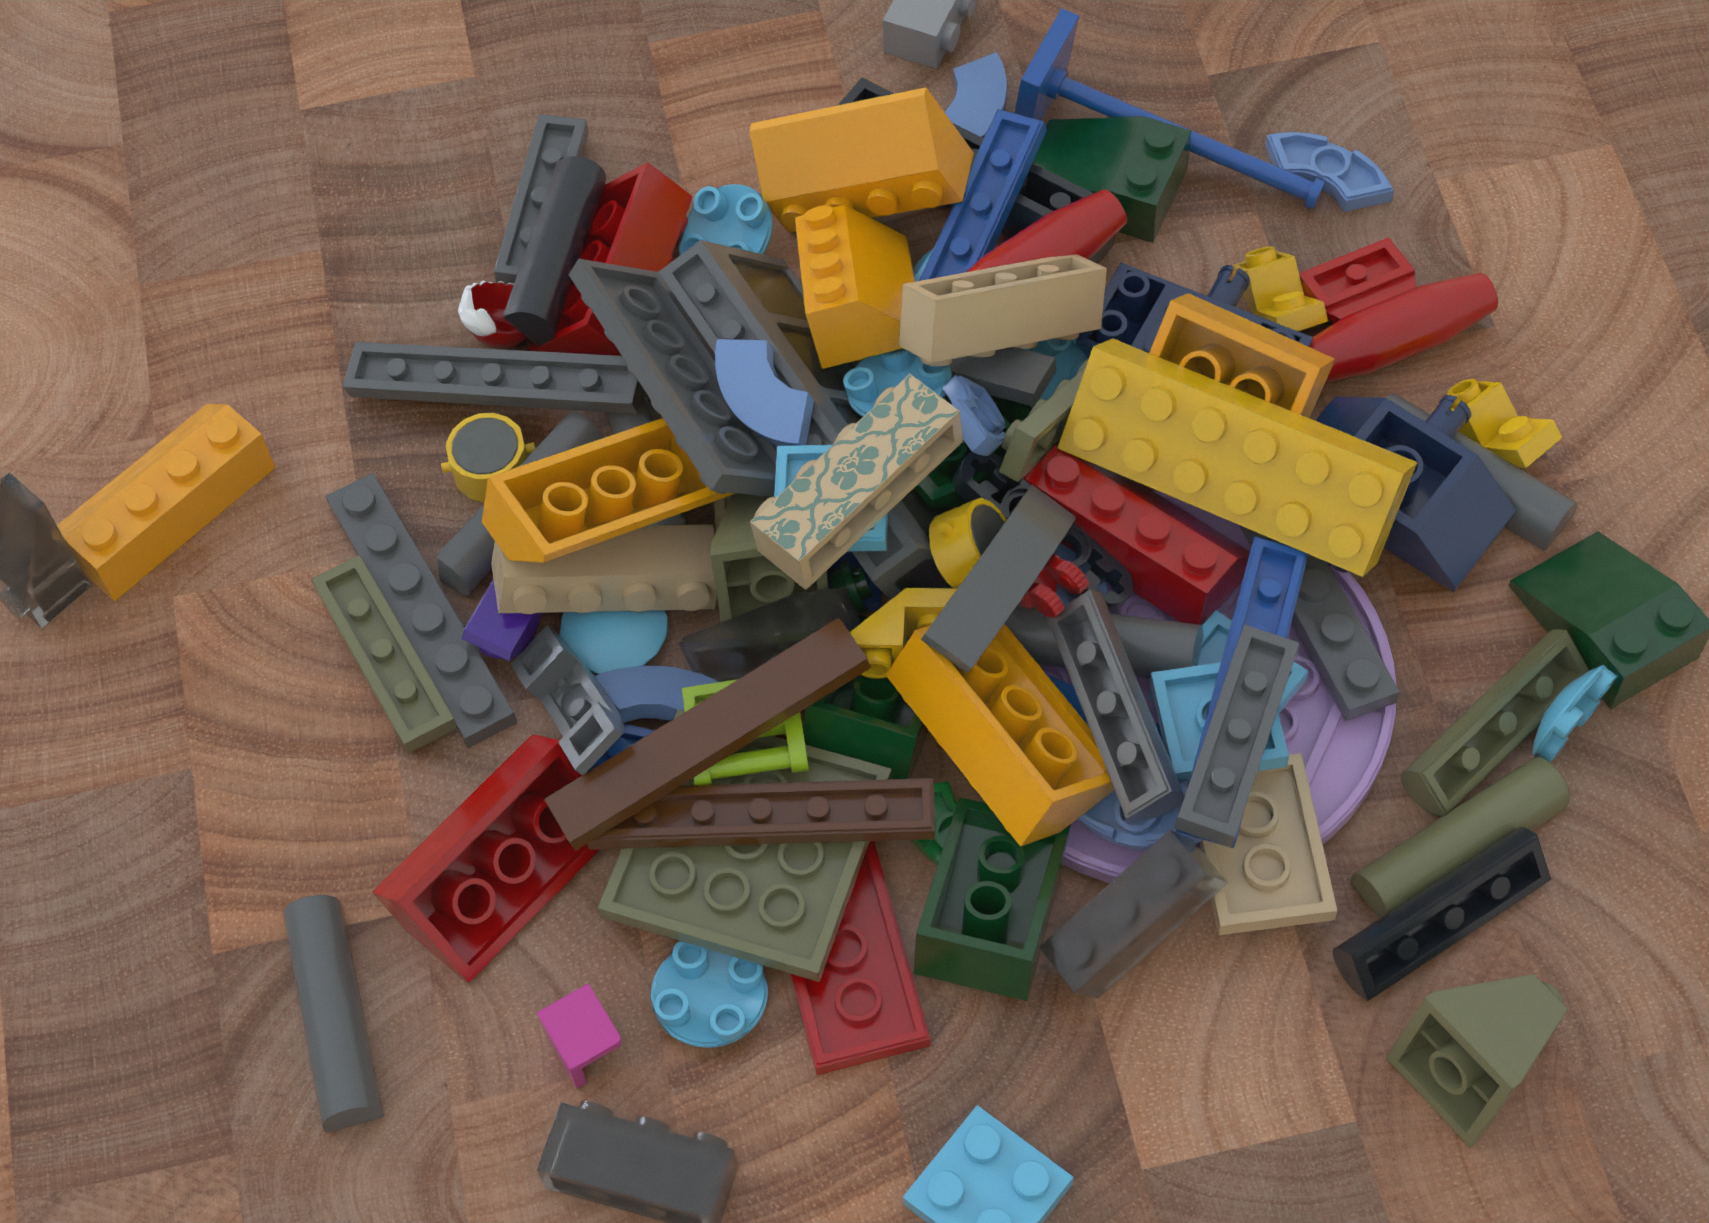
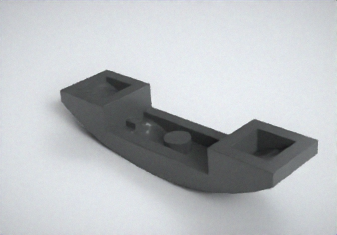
[921,485,1076,674]
[511,625,625,775]

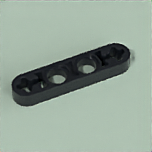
[953,452,1133,614]

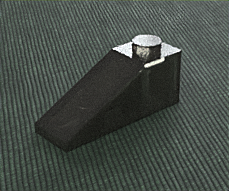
[0,472,91,628]
[679,587,861,682]

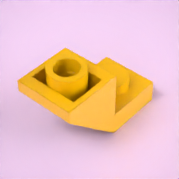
[1232,246,1328,331]
[1432,378,1562,468]
[850,588,957,679]

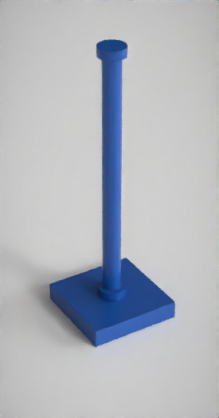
[1014,8,1326,210]

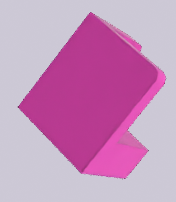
[536,983,622,1089]

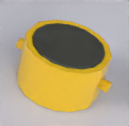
[441,413,535,503]
[929,498,1006,589]

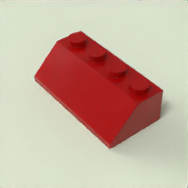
[528,162,693,356]
[1023,445,1250,625]
[372,734,600,983]

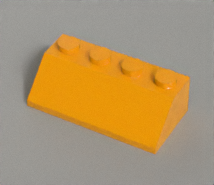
[749,87,974,233]
[795,204,915,369]
[45,404,276,602]
[482,418,735,563]
[886,623,1115,847]

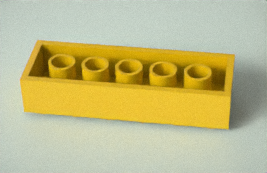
[1058,339,1417,577]

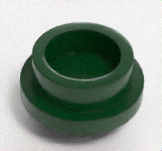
[829,559,874,613]

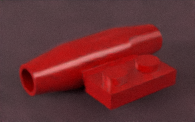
[966,189,1127,272]
[1299,237,1498,384]

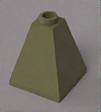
[710,493,832,633]
[1386,974,1568,1148]

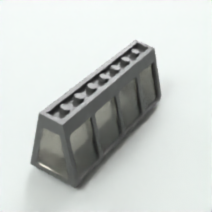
[659,240,957,600]

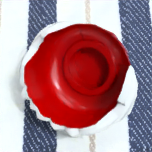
[458,280,527,349]

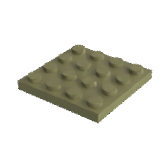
[598,709,892,982]

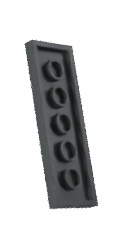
[569,259,777,498]

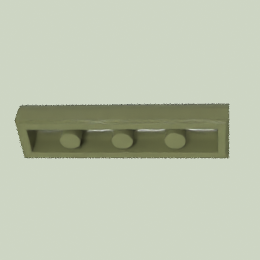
[1401,629,1590,816]
[1350,756,1570,918]

